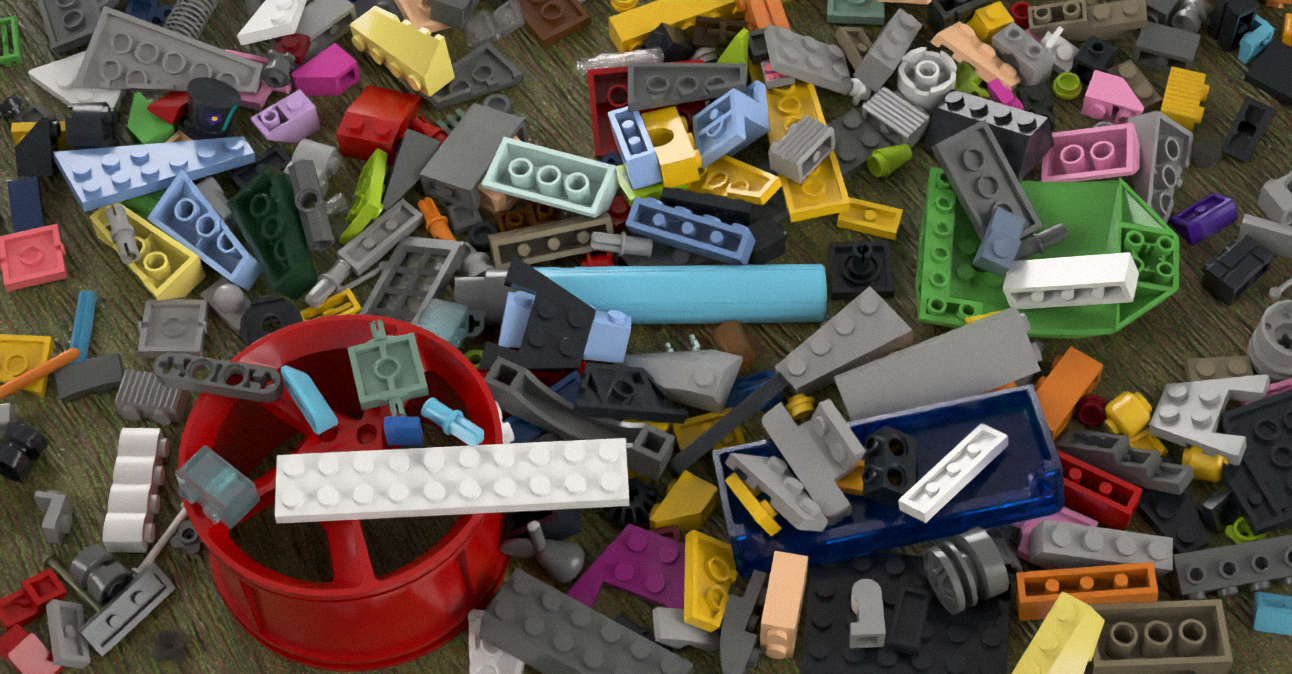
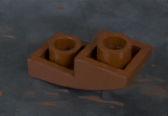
[494,201,561,233]

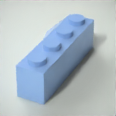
[147,169,266,291]
[498,291,631,363]

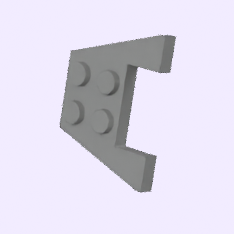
[1149,374,1270,466]

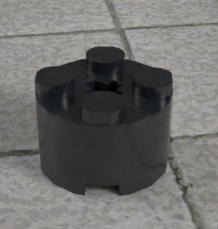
[65,101,120,150]

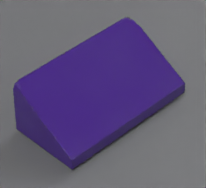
[1168,192,1238,245]

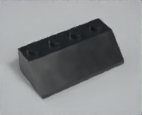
[923,89,1054,182]

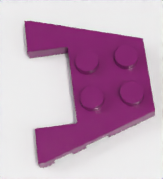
[566,523,685,651]

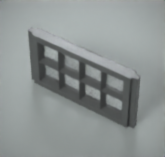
[359,236,467,329]

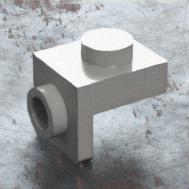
[34,490,73,544]

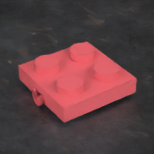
[0,224,68,292]

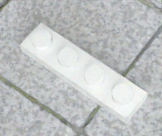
[898,423,1009,523]

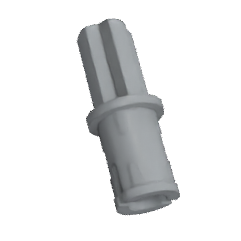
[590,232,653,258]
[305,259,352,308]

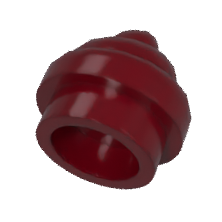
[1076,394,1107,426]

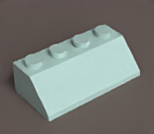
[481,137,619,218]

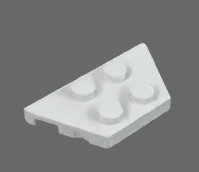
[28,51,127,112]

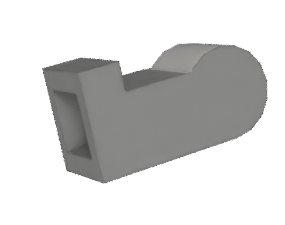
[849,579,886,648]

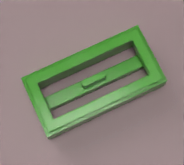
[0,16,23,67]

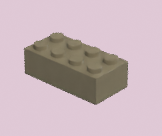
[1086,599,1233,674]

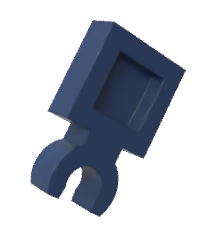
[125,0,177,29]

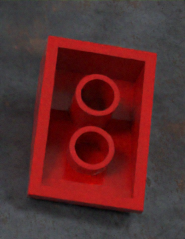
[336,85,423,166]

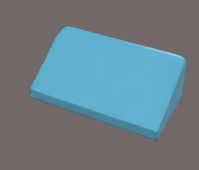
[281,365,339,435]
[1253,591,1292,636]

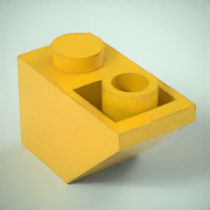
[649,470,718,532]

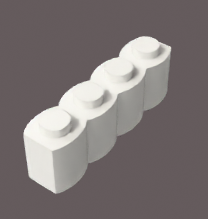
[102,428,169,553]

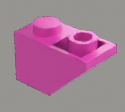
[290,43,361,96]

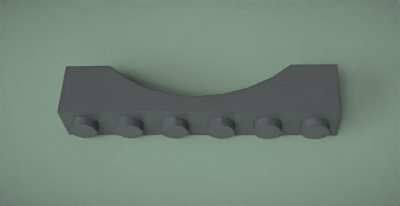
[484,356,675,481]

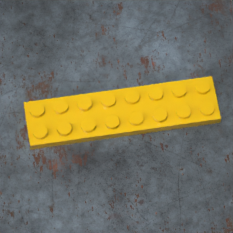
[748,54,851,222]

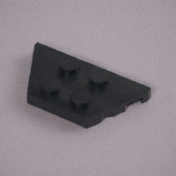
[572,363,689,424]

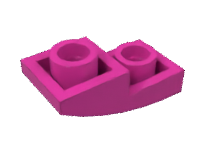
[987,78,1025,111]

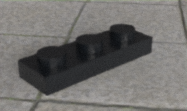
[661,187,753,226]

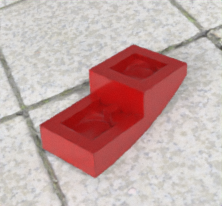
[0,568,67,632]

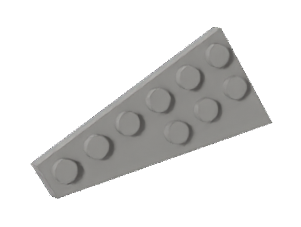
[73,6,266,94]

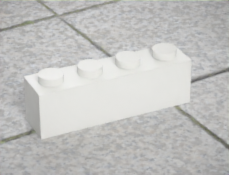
[1002,252,1139,309]

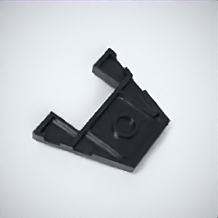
[478,256,596,373]

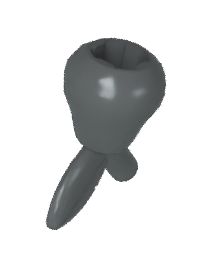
[499,521,584,583]

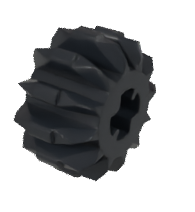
[603,474,657,529]

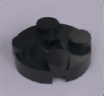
[240,295,303,346]

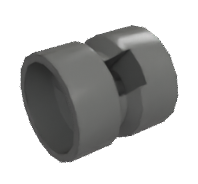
[69,544,133,606]

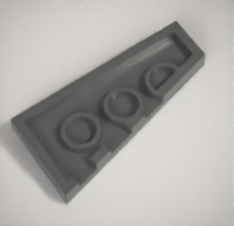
[628,62,747,112]

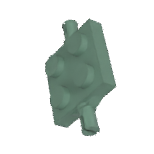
[347,319,429,417]

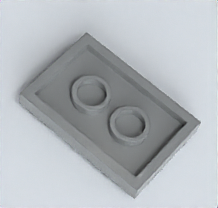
[764,24,853,96]

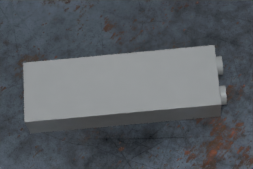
[833,307,1042,441]

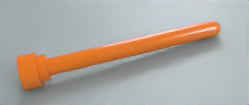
[0,347,80,400]

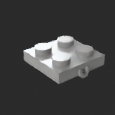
[138,299,209,358]

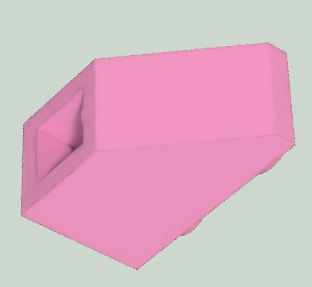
[1081,70,1144,124]

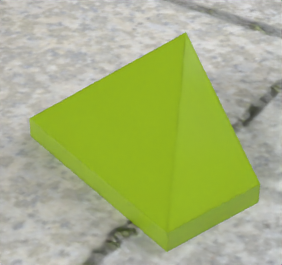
[716,28,749,79]

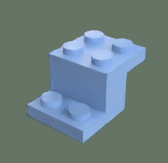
[692,80,770,168]

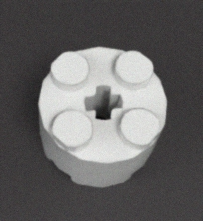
[896,47,957,114]

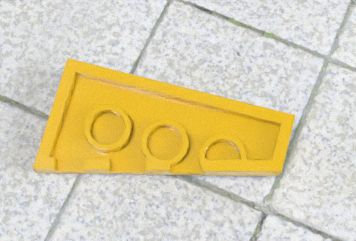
[686,154,782,205]

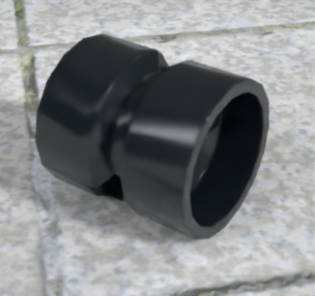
[0,422,48,483]

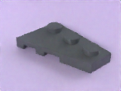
[421,41,524,110]

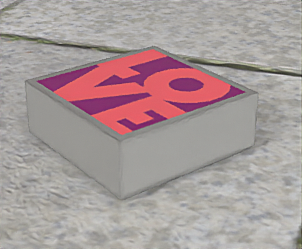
[760,60,795,89]

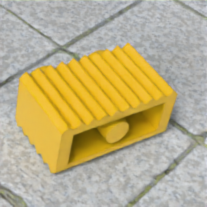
[1160,66,1210,132]

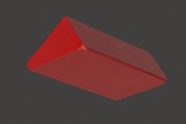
[147,91,188,124]

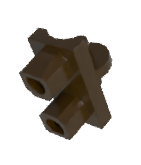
[692,15,748,49]

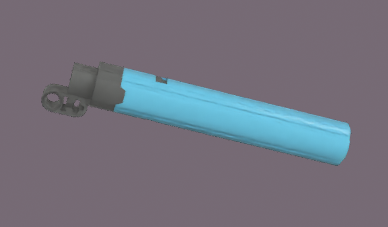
[425,264,827,345]

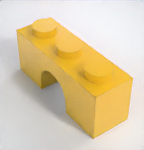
[641,106,702,188]

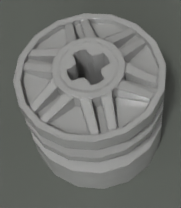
[1247,300,1292,383]

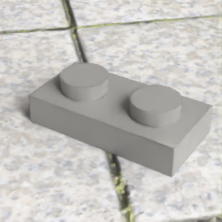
[46,599,90,669]

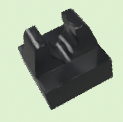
[1195,486,1241,534]

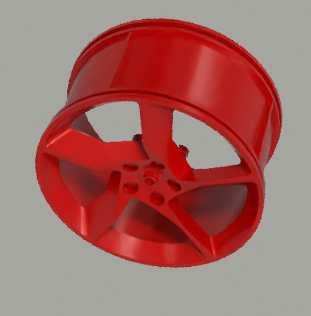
[178,314,511,672]

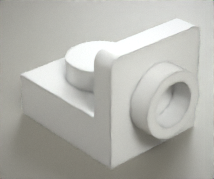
[1040,26,1079,74]

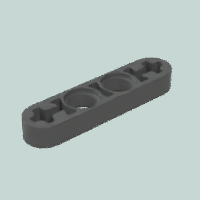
[153,353,284,402]

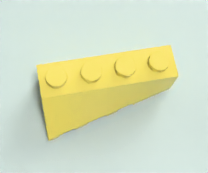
[350,6,455,97]
[90,202,206,301]
[1012,591,1105,674]

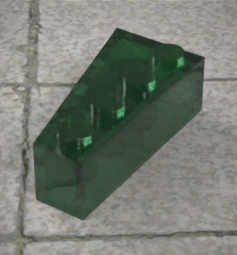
[226,164,318,300]

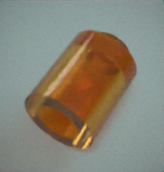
[712,321,756,370]

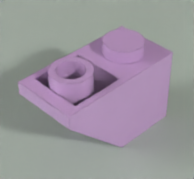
[250,89,321,143]

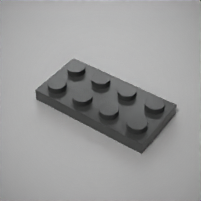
[931,119,1043,242]

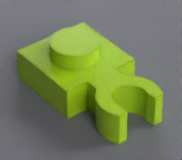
[955,61,990,99]

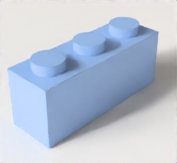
[608,106,662,190]

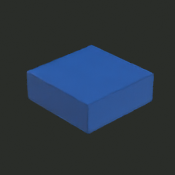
[384,416,423,446]

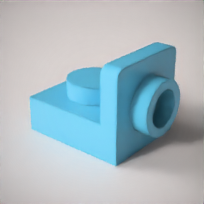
[1237,14,1275,65]

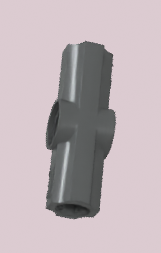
[288,159,335,251]

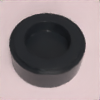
[468,222,498,252]

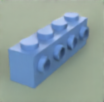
[625,197,756,265]

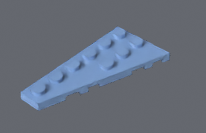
[53,136,255,212]

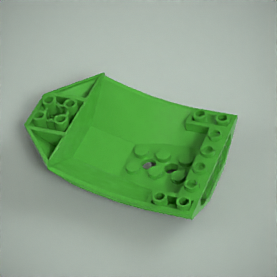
[915,167,1179,338]

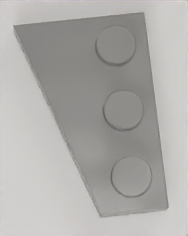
[725,453,829,532]

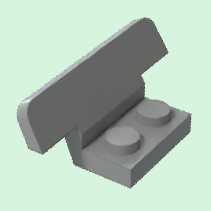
[762,399,866,518]

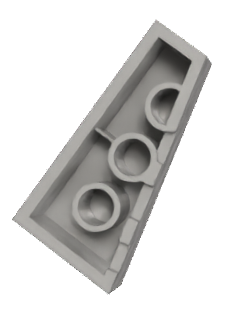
[775,286,913,396]

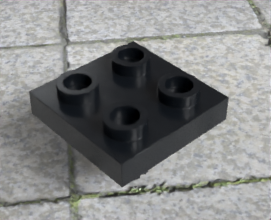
[828,241,894,300]

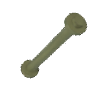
[42,552,105,613]

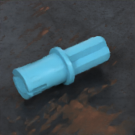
[421,397,484,447]

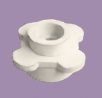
[849,78,872,105]

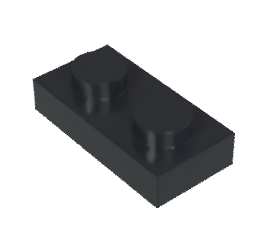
[228,144,292,200]

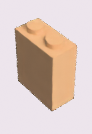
[760,551,808,659]

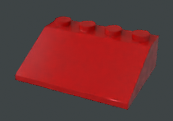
[587,59,706,157]

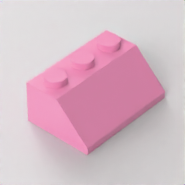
[1041,123,1140,182]

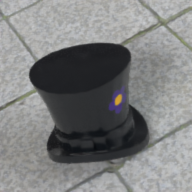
[177,77,241,140]

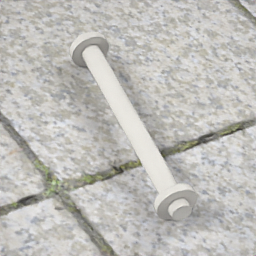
[131,502,188,579]

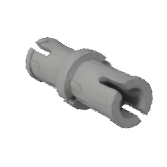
[105,205,141,264]

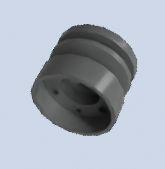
[923,527,1009,615]

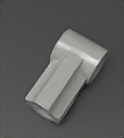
[196,176,241,231]

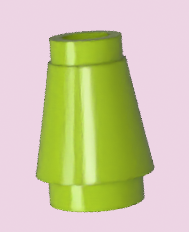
[867,143,912,178]

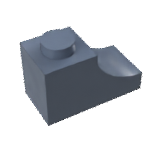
[972,207,1026,277]

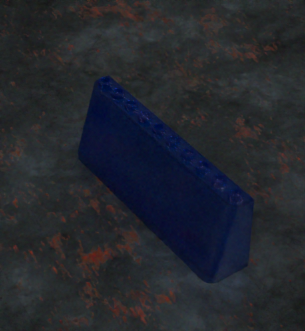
[712,383,1065,578]

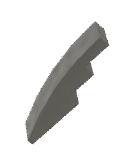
[1056,428,1194,495]

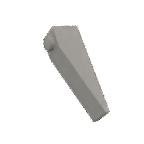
[1128,110,1193,224]
[612,349,743,414]

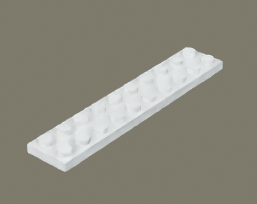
[275,438,629,524]

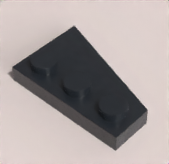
[1128,453,1210,555]

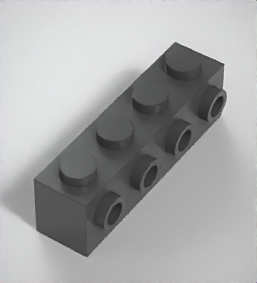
[1168,535,1292,600]

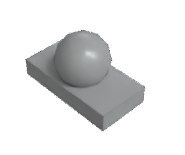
[199,277,251,336]

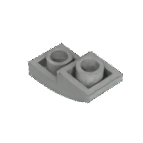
[652,607,720,653]

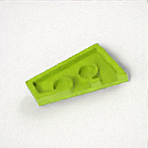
[339,148,389,245]

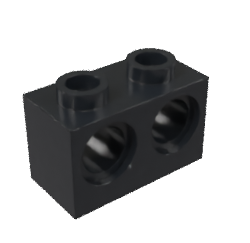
[862,426,918,508]

